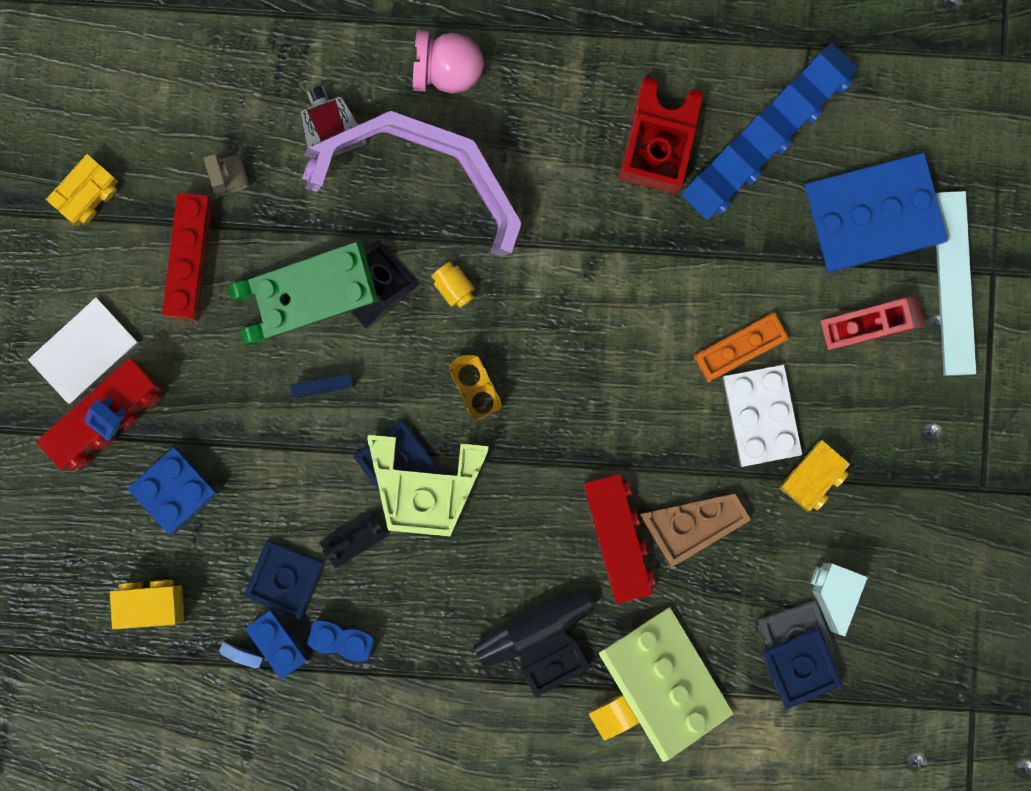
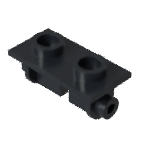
[319,510,388,569]

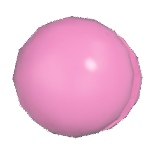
[413,30,484,93]

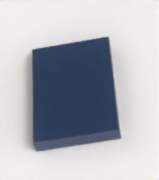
[353,420,444,492]

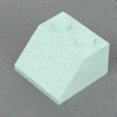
[811,563,867,636]

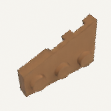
[639,494,751,568]

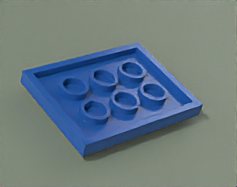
[804,153,948,274]

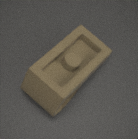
[203,154,250,198]

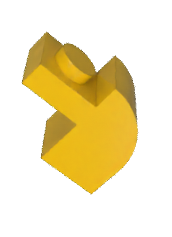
[589,694,640,741]

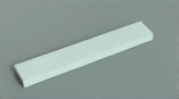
[935,191,976,376]

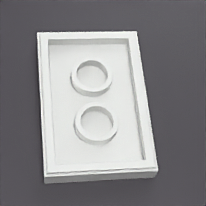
[28,298,139,405]

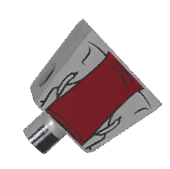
[301,86,367,157]

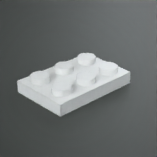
[723,365,802,467]

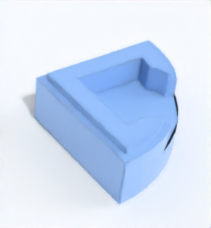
[219,642,263,669]

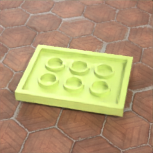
[599,607,733,762]

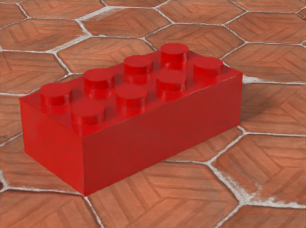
[36,358,164,472]

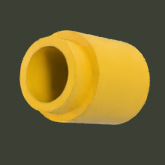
[431,262,475,308]

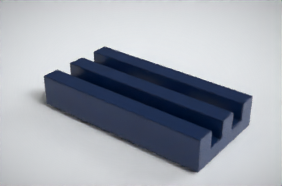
[290,373,355,399]

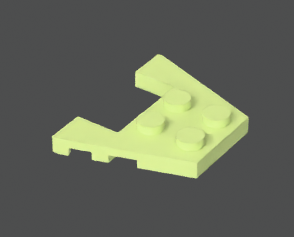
[368,435,488,536]

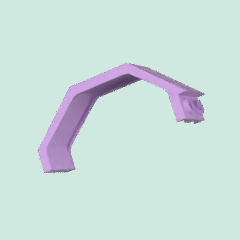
[302,111,522,257]

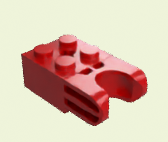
[617,76,703,194]

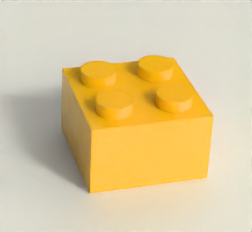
[110,580,184,629]

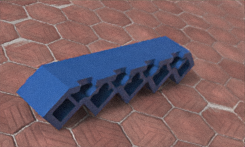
[681,43,858,220]

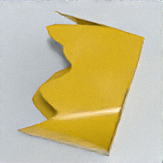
[449,355,502,422]

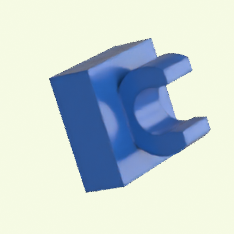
[84,398,126,441]

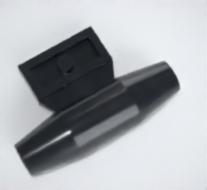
[473,588,594,698]

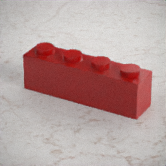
[162,193,213,322]
[583,474,656,604]

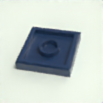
[243,539,324,620]
[761,628,843,710]

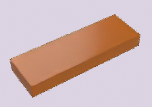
[693,312,789,383]

